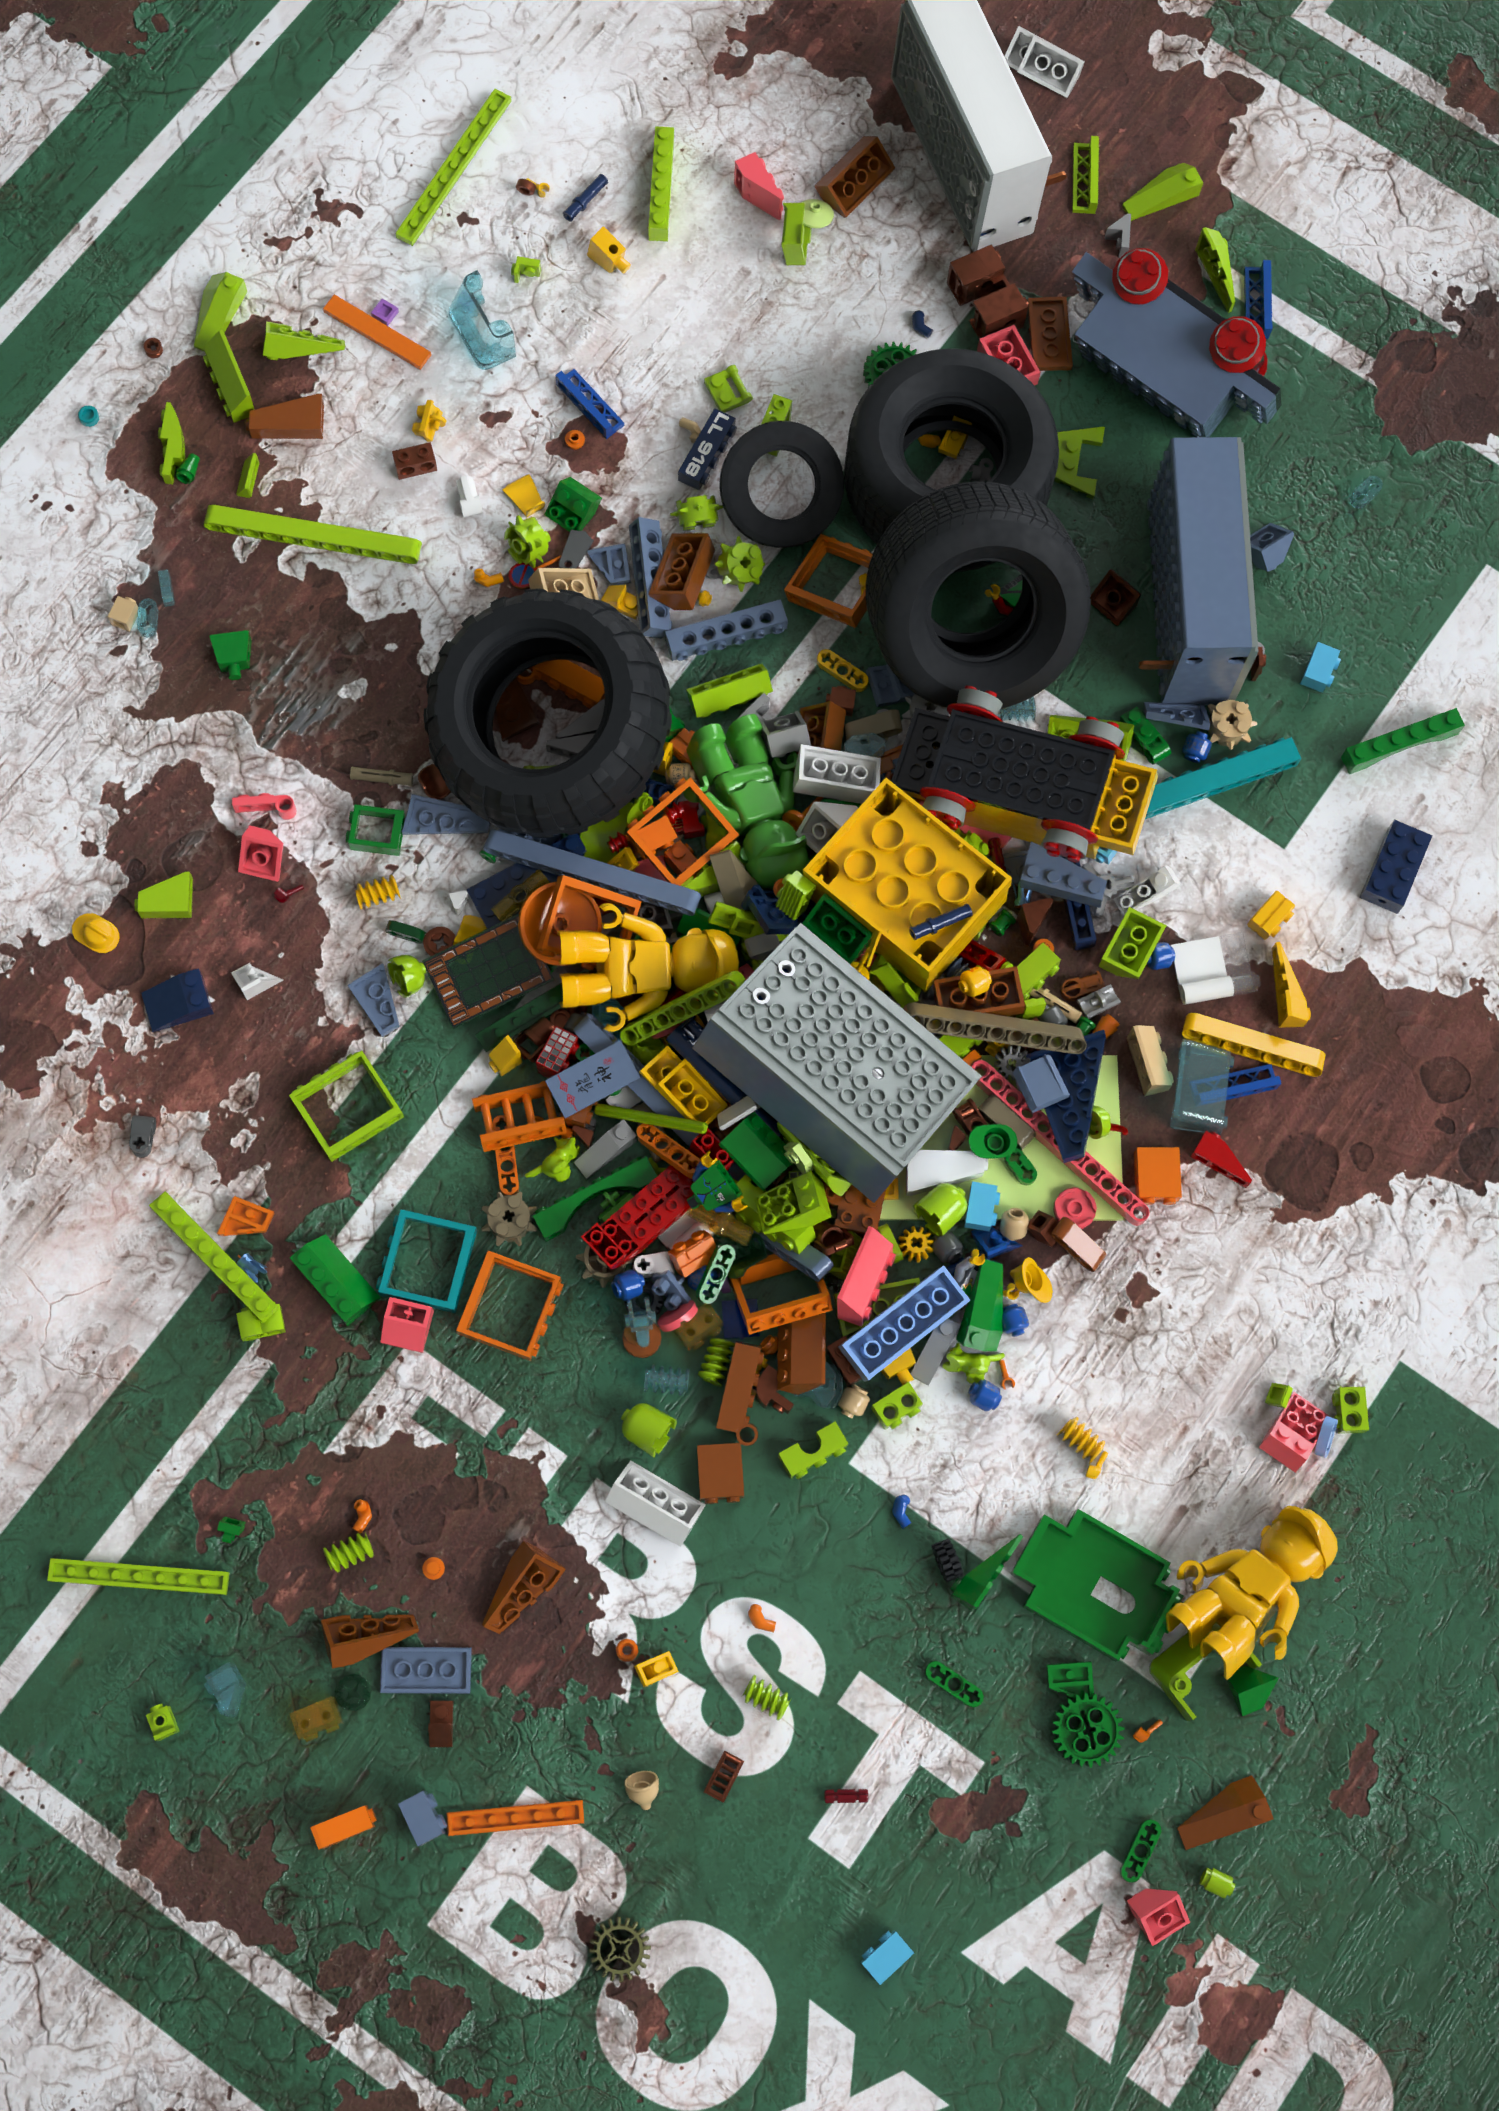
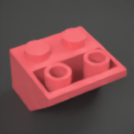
[380,1297,434,1353]

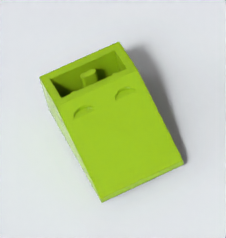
[754,1171,832,1234]

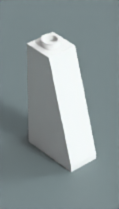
[906,1150,988,1196]

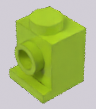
[146,1704,180,1741]

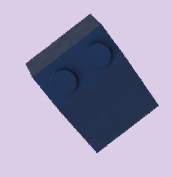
[141,968,214,1032]

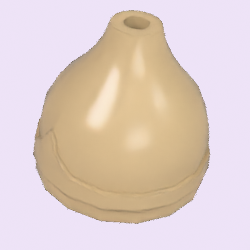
[625,1771,659,1810]

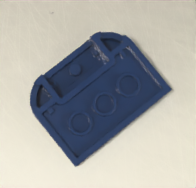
[741,884,816,935]

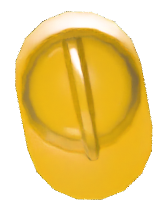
[72,913,119,953]
[1010,1257,1053,1303]

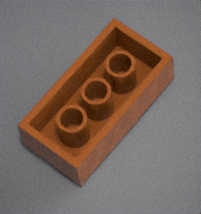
[932,966,1025,1023]

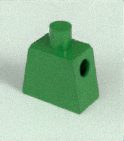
[210,630,252,680]

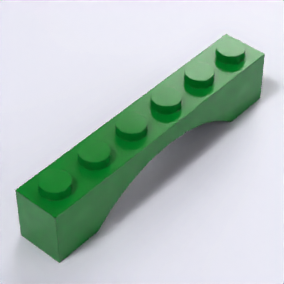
[1341,708,1465,775]
[533,1156,657,1242]

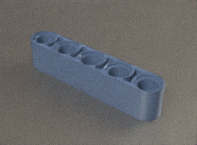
[746,1226,834,1282]

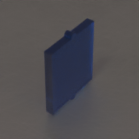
[722,1299,760,1340]

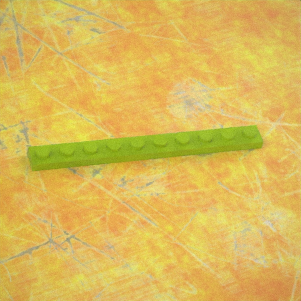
[395,89,512,246]

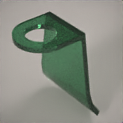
[726,1233,768,1279]

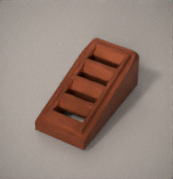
[704,1751,744,1803]

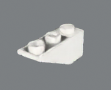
[1113,866,1181,916]

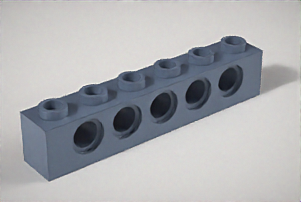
[629,517,672,639]
[665,599,788,661]

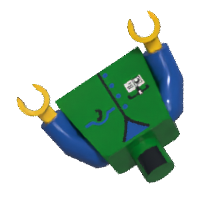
[687,1151,748,1213]

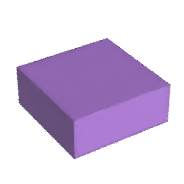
[371,298,399,326]

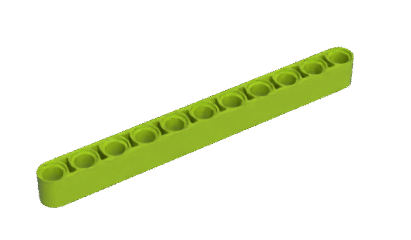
[204,505,422,564]

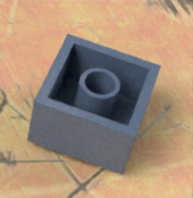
[398,1791,448,1846]

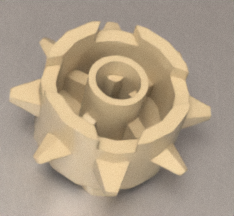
[1208,700,1257,750]

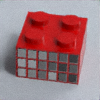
[536,1026,580,1079]

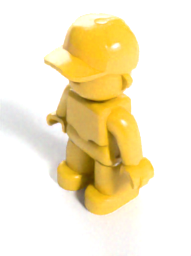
[557,903,739,1032]
[1166,1506,1338,1680]

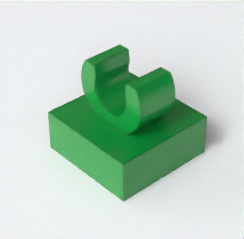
[217,1517,246,1544]

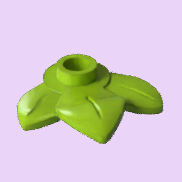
[625,792,653,824]

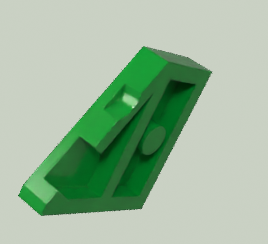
[1046,1661,1094,1699]

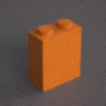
[1134,1147,1182,1205]

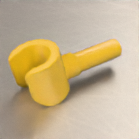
[526,178,550,198]
[1086,1451,1108,1479]

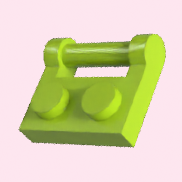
[704,365,753,413]

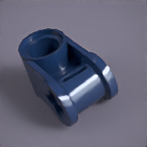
[644,779,678,808]

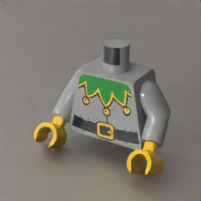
[954,1249,1019,1311]

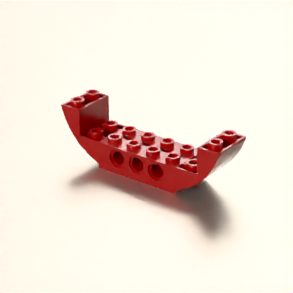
[581,1128,735,1269]

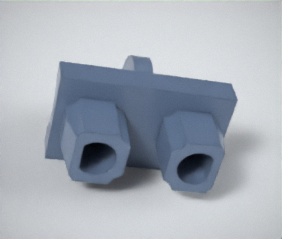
[651,1270,691,1311]

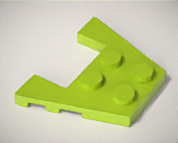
[1054,427,1105,499]

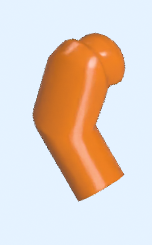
[352,1499,372,1534]
[748,1604,776,1633]

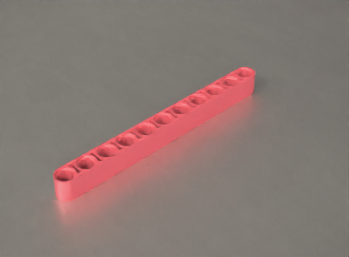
[972,1060,1150,1226]

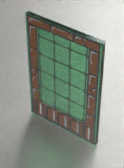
[422,914,555,1029]

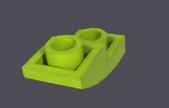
[1015,997,1046,1020]

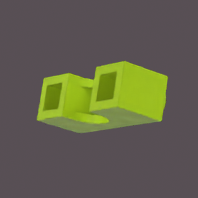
[778,1421,848,1479]

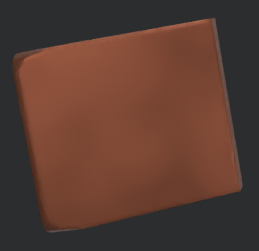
[948,1125,966,1151]
[572,1126,594,1150]

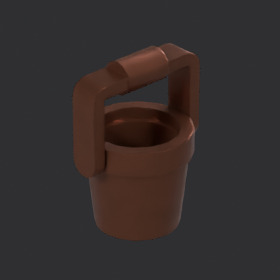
[513,1016,555,1063]
[813,1221,854,1256]

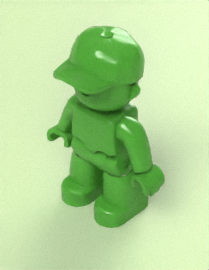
[683,714,810,890]

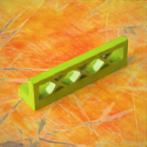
[1072,136,1099,214]

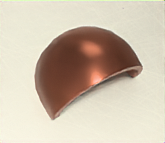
[418,764,451,799]

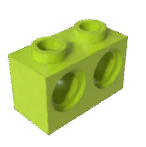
[871,1382,923,1430]
[1332,1387,1369,1434]

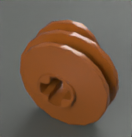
[622,1317,661,1358]

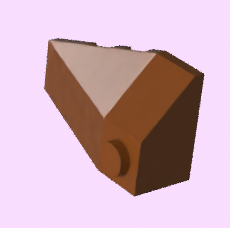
[482,1541,566,1634]
[321,1615,419,1669]
[1177,1775,1274,1850]

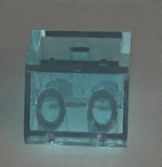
[204,1662,246,1718]

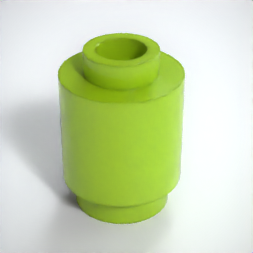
[1199,1867,1235,1898]

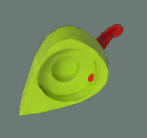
[1088,1106,1128,1139]

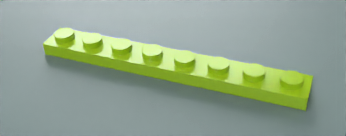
[149,1191,279,1323]
[47,1558,230,1595]

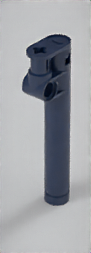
[666,1015,782,1138]

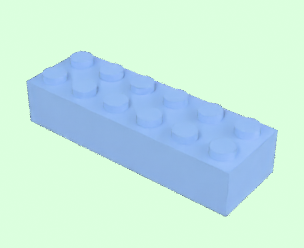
[838,1266,970,1382]

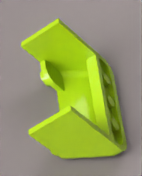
[1149,1623,1262,1721]

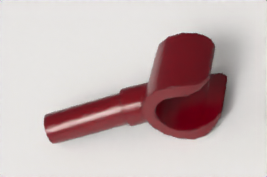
[274,884,304,903]

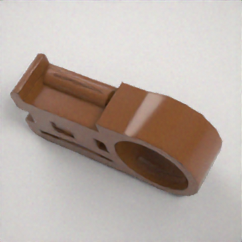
[1061,971,1105,1001]

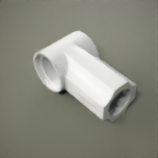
[456,476,483,517]

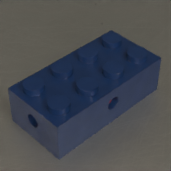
[1359,819,1433,914]

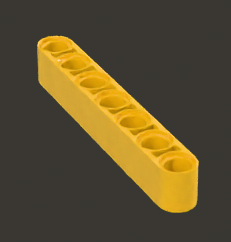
[1182,1013,1325,1077]

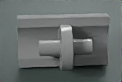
[1077,984,1121,1019]

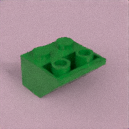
[544,477,602,532]

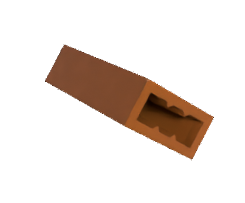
[246,394,324,439]

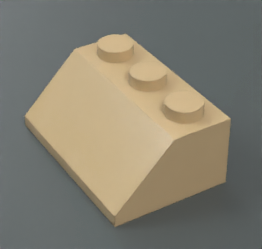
[1127,1025,1174,1096]

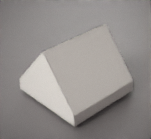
[449,890,469,916]

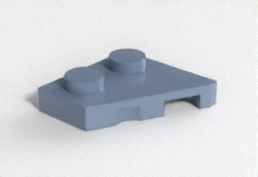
[587,543,631,585]

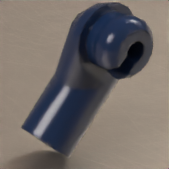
[911,310,933,338]

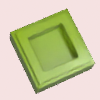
[1265,1383,1293,1408]

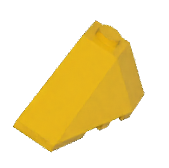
[1272,942,1311,1028]

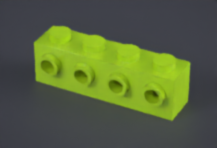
[686,663,773,718]

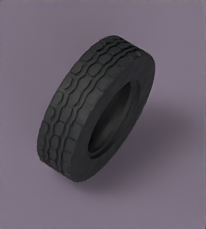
[719,421,845,548]

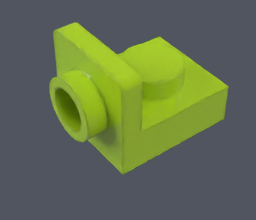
[511,256,541,283]

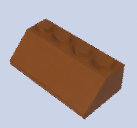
[814,136,896,218]
[649,533,715,610]
[793,701,846,773]
[777,1312,826,1395]

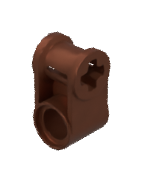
[952,1098,987,1137]

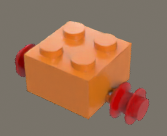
[607,802,685,860]

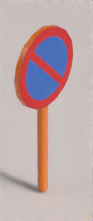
[508,555,562,589]

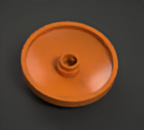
[518,882,602,966]

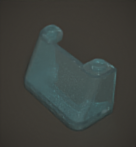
[449,270,516,370]
[1170,1039,1235,1135]

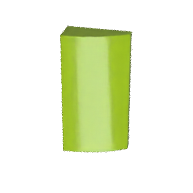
[777,1122,852,1196]

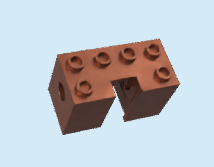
[947,244,1029,339]

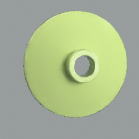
[801,199,834,228]

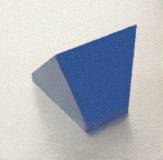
[971,1225,1023,1260]

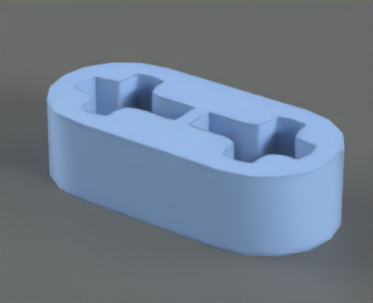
[1315,1416,1338,1458]

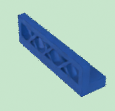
[1244,260,1272,339]
[555,369,625,439]
[1190,1064,1281,1107]

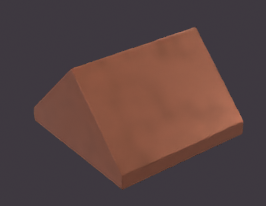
[1090,569,1141,626]
[1017,898,1054,947]

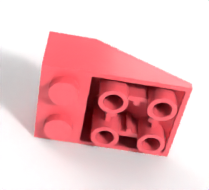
[734,152,784,220]
[1259,1392,1330,1473]

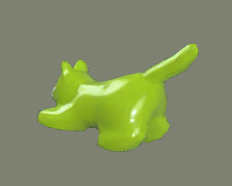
[700,812,735,850]
[525,1137,580,1182]
[942,1342,1005,1384]

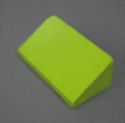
[236,453,260,498]

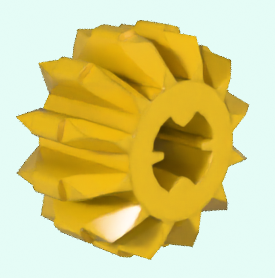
[898,1226,934,1263]

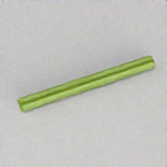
[595,1104,708,1134]

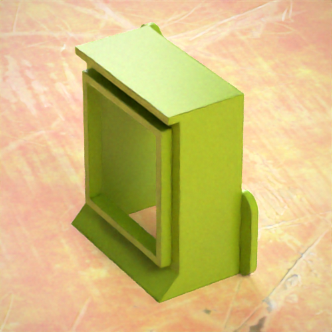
[781,203,812,265]
[869,954,922,1008]

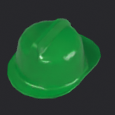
[969,1124,1018,1159]

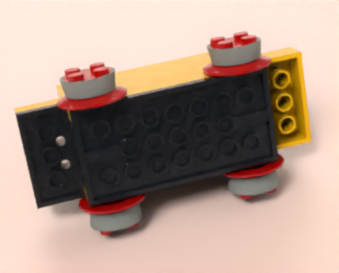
[891,685,1158,863]

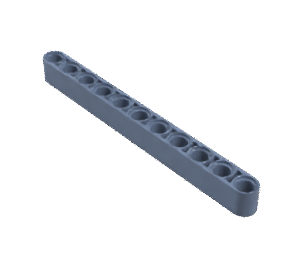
[483,829,701,916]
[573,1013,749,1181]

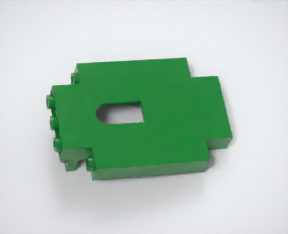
[1010,1509,1184,1662]

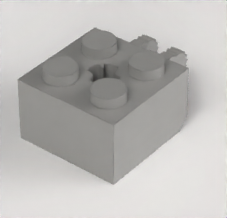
[761,711,811,757]

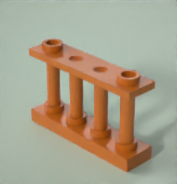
[472,1081,567,1152]

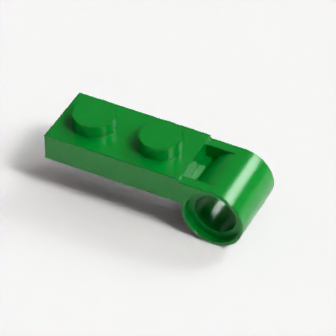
[1120,707,1171,765]

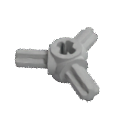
[1081,863,1135,917]

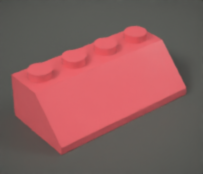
[837,1226,896,1327]

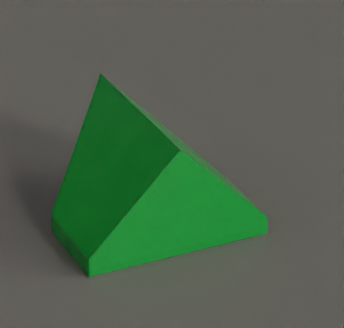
[1227,1666,1279,1716]

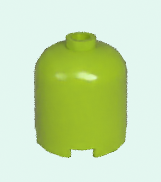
[913,1183,968,1237]
[621,1403,677,1458]

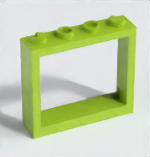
[289,1050,404,1162]

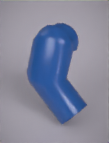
[892,1494,911,1529]

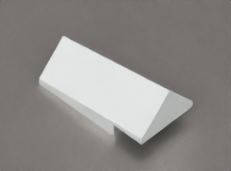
[1004,26,1085,98]

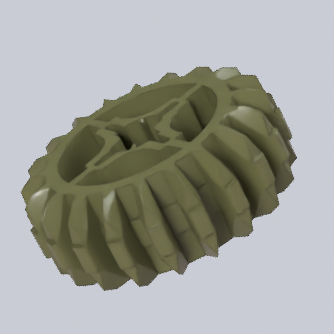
[589,1917,651,1982]

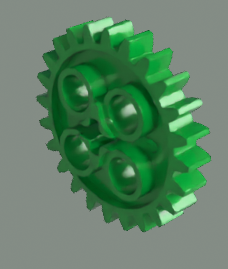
[863,341,917,388]
[1051,1692,1125,1768]

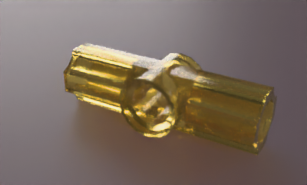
[491,869,550,923]
[689,1205,754,1246]

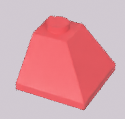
[238,826,284,882]
[1127,1889,1190,1947]

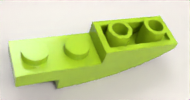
[158,402,185,485]
[709,901,789,942]

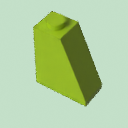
[134,872,193,918]

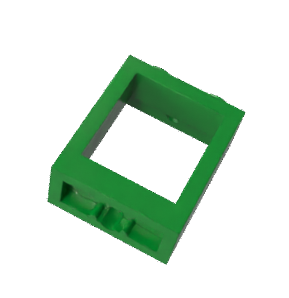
[346,804,406,856]

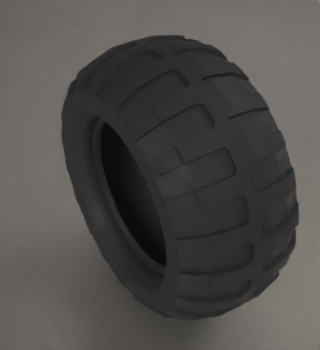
[423,589,672,838]

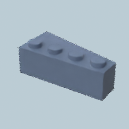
[1020,841,1107,908]

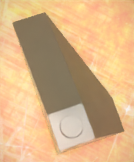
[710,849,758,913]

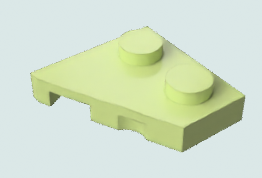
[783,1142,813,1174]

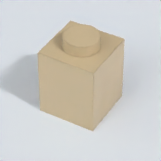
[107,596,140,632]

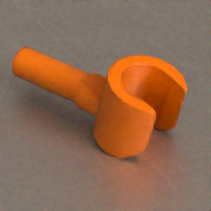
[999,1360,1015,1390]
[1133,1719,1163,1743]

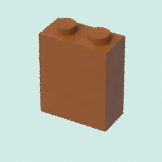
[697,1443,744,1504]

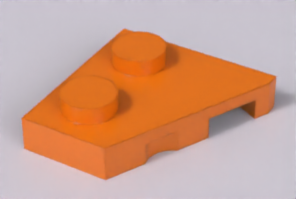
[217,1196,274,1236]

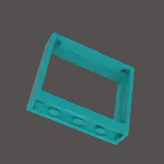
[376,1209,477,1313]

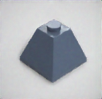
[1250,523,1294,572]

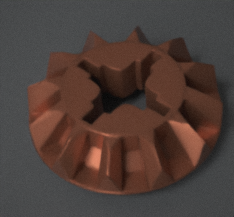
[423,927,456,957]

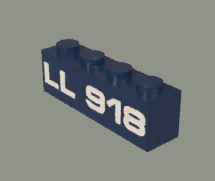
[678,408,737,490]

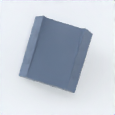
[1013,1054,1070,1113]

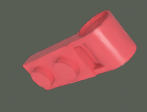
[232,793,297,820]

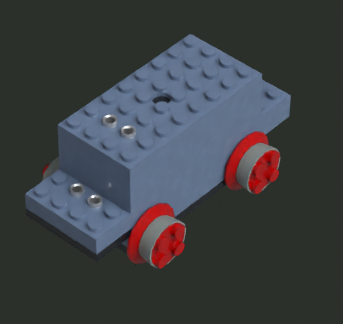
[1072,248,1281,438]

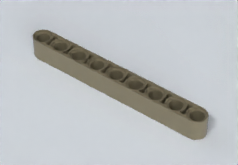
[903,1002,1087,1054]

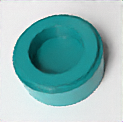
[78,406,99,427]

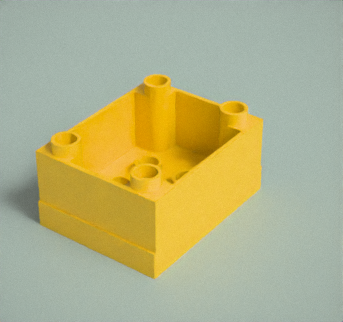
[803,778,1012,992]

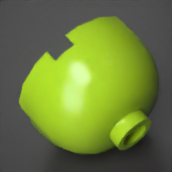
[387,955,426,998]

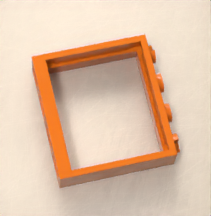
[784,534,872,628]
[626,777,739,886]
[537,875,642,970]
[456,1251,564,1361]
[728,1254,833,1335]

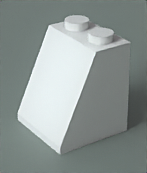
[796,801,858,853]

